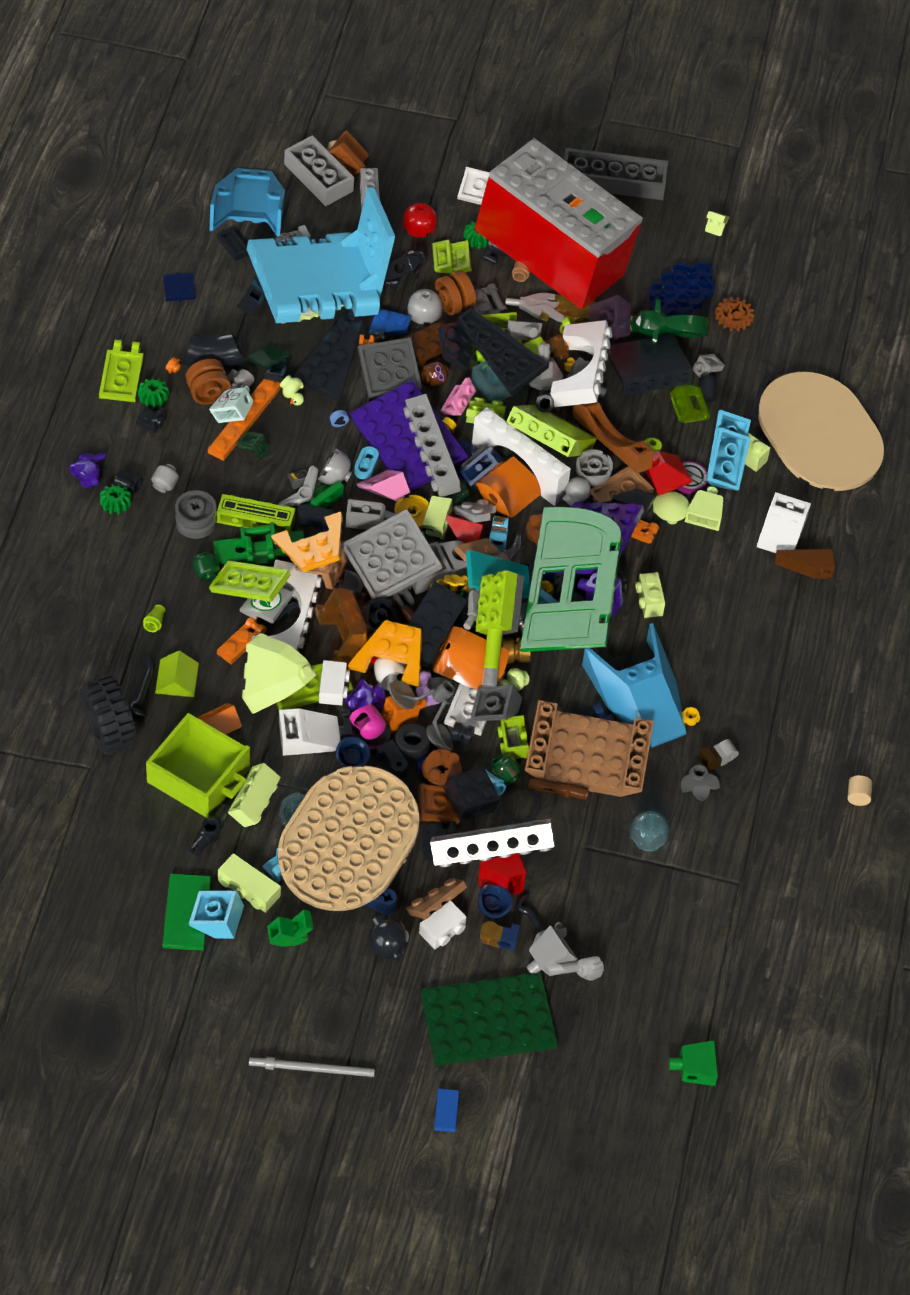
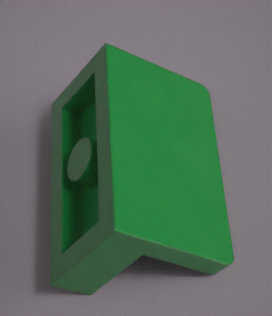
[302,481,344,509]

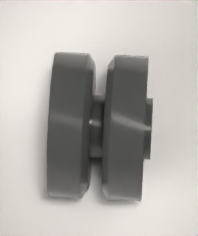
[175,490,217,539]

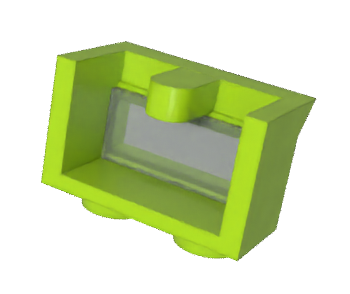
[497,715,529,759]

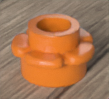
[165,357,181,374]

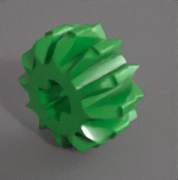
[463,221,489,250]
[138,377,169,408]
[100,483,131,515]

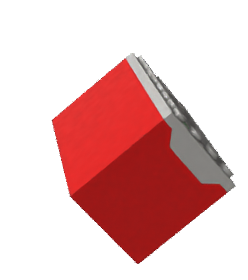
[474,138,643,310]

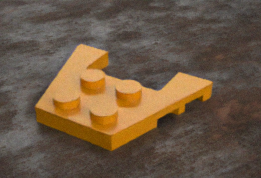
[271,512,343,572]
[348,620,422,687]

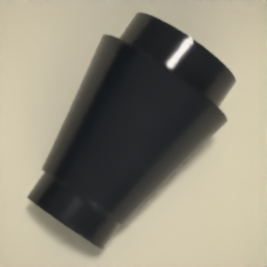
[698,375,716,403]

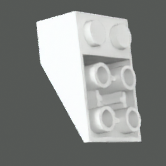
[757,492,811,553]
[279,708,340,756]

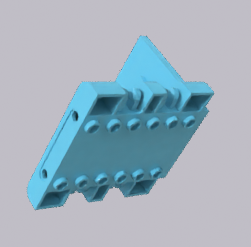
[247,187,395,323]

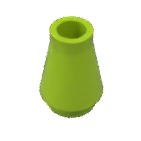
[143,605,165,632]

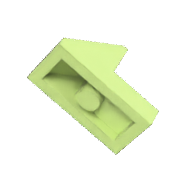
[705,211,729,236]

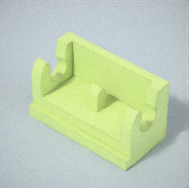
[423,496,453,539]

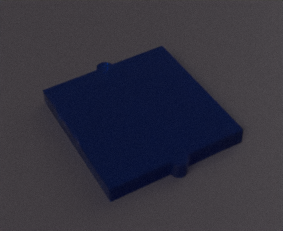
[163,273,195,302]

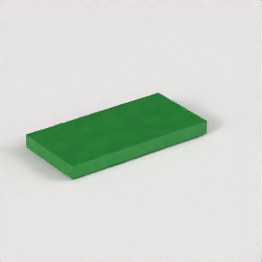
[163,874,211,951]

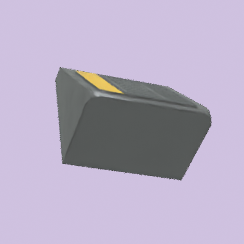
[288,470,308,489]

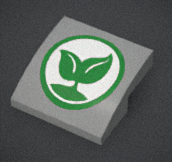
[240,588,292,624]

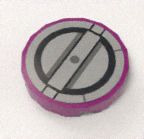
[677,461,708,494]

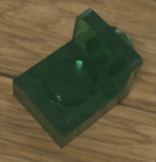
[236,431,269,459]

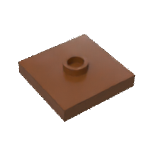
[418,784,460,825]

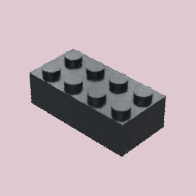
[407,581,467,669]

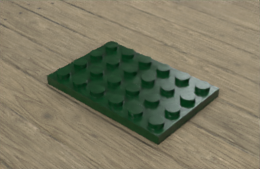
[420,972,558,1066]

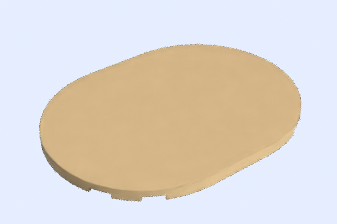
[758,372,884,491]
[278,765,419,911]

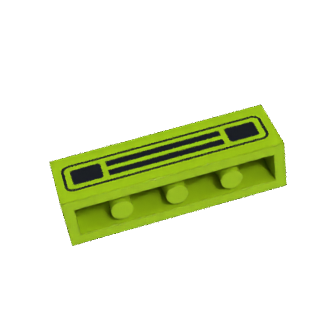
[217,494,295,534]

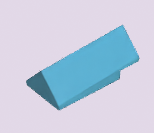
[706,410,751,491]

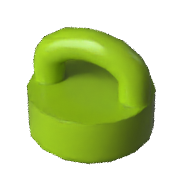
[559,316,576,334]

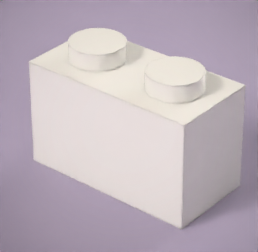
[319,660,350,706]
[419,901,466,949]

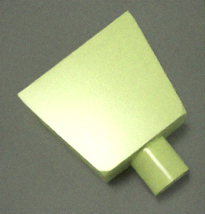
[685,487,723,531]

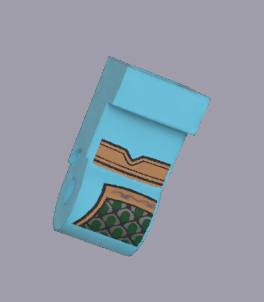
[489,516,509,551]

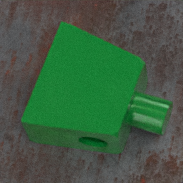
[668,1041,718,1086]

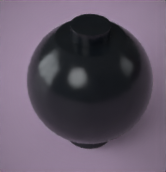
[368,914,409,960]

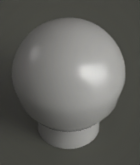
[562,477,591,506]

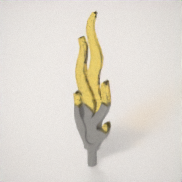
[505,293,631,324]

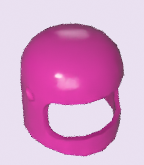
[350,704,386,740]

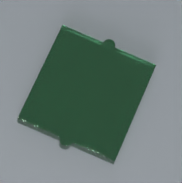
[247,344,289,369]

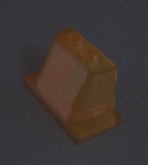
[314,588,374,670]

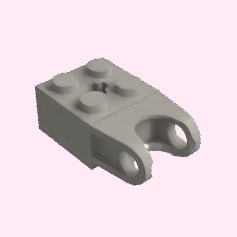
[411,540,468,594]

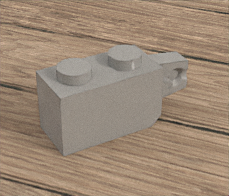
[346,499,397,530]

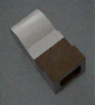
[699,739,739,772]

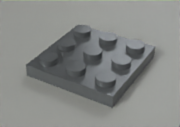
[357,337,422,399]

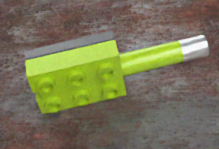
[476,570,524,687]

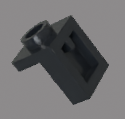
[136,407,165,432]

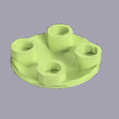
[653,491,690,524]

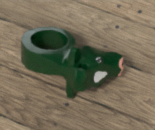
[630,299,709,344]

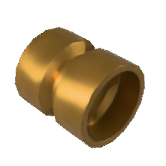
[501,638,530,664]

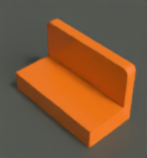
[197,703,242,735]

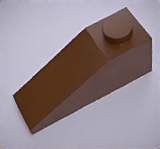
[774,549,835,579]

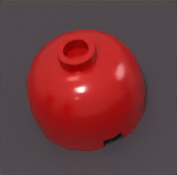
[403,202,437,237]

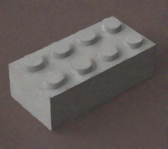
[284,135,354,206]

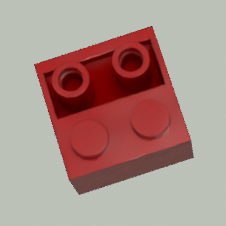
[477,853,526,895]

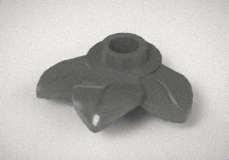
[681,765,720,801]

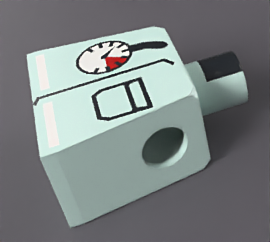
[209,384,253,423]

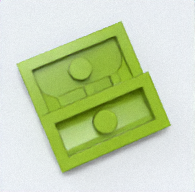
[432,240,472,273]

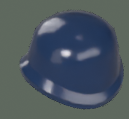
[336,737,370,767]
[478,884,513,918]

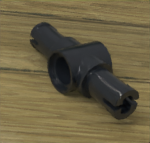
[189,804,230,857]

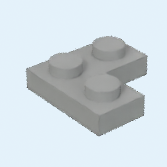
[454,499,496,523]

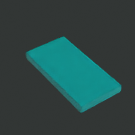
[466,550,530,599]

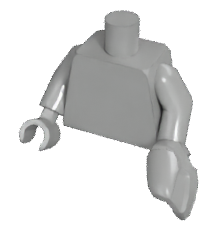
[526,922,604,981]

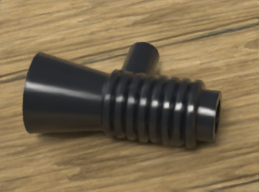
[536,390,561,413]

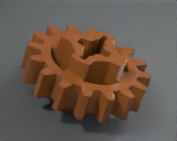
[715,297,754,332]

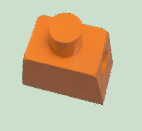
[381,695,427,734]

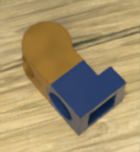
[480,921,520,951]

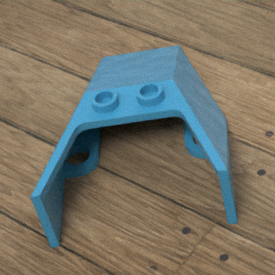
[209,168,285,236]
[582,623,687,747]

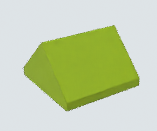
[155,651,199,697]

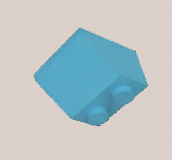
[189,891,244,939]

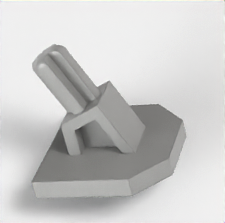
[529,343,563,390]

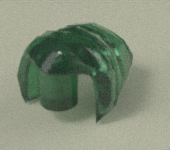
[446,484,470,505]

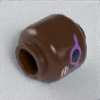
[421,361,449,387]

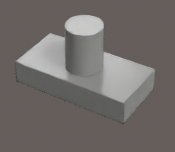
[507,320,542,341]

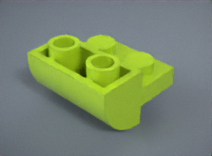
[466,397,507,423]

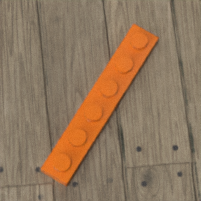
[208,378,281,461]

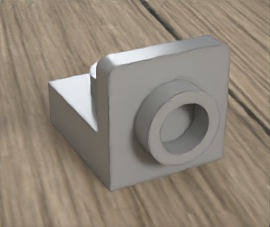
[693,354,725,378]

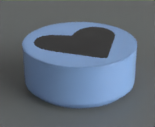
[330,410,349,427]

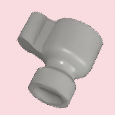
[227,369,254,389]

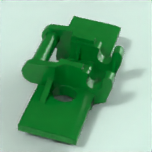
[213,523,304,565]

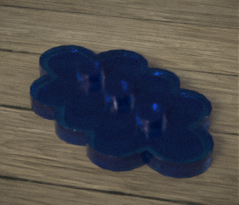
[648,262,715,315]

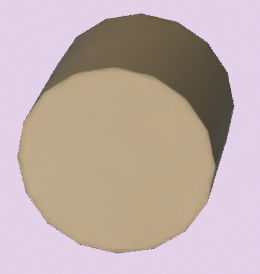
[848,776,872,806]

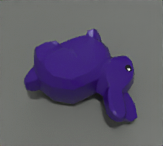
[70,453,106,488]
[344,679,386,714]

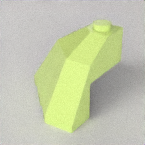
[242,633,316,714]

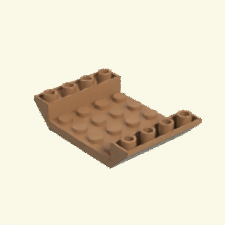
[525,700,654,797]

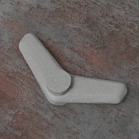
[278,466,318,508]

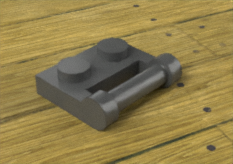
[472,283,509,315]

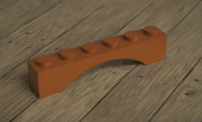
[573,401,654,474]

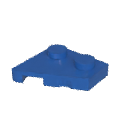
[370,308,411,336]

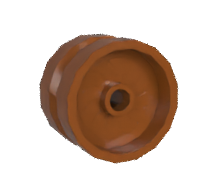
[435,270,476,315]
[185,359,231,405]

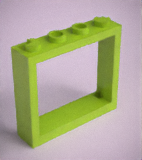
[506,405,597,457]

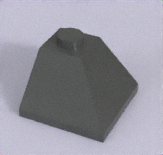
[470,685,522,722]

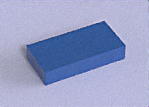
[434,1089,459,1132]

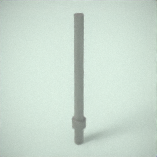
[249,1057,375,1077]

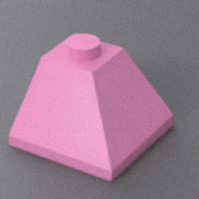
[357,470,410,501]

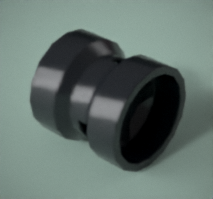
[451,721,475,745]

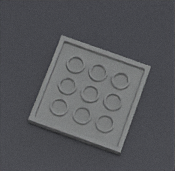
[341,510,442,599]

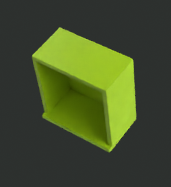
[146,713,250,818]

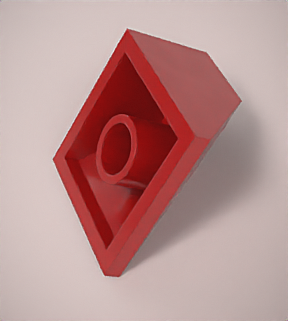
[645,451,692,496]
[446,511,488,543]

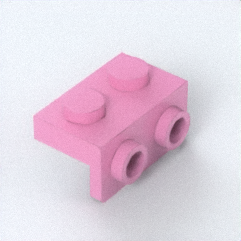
[441,378,476,415]

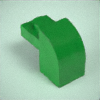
[267,910,313,947]

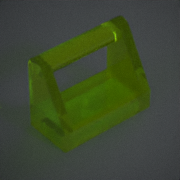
[669,385,711,423]

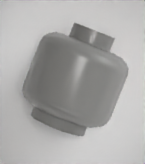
[151,464,179,493]

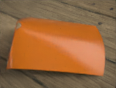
[476,456,541,518]
[433,626,510,690]

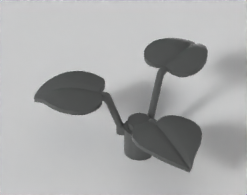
[388,677,455,751]

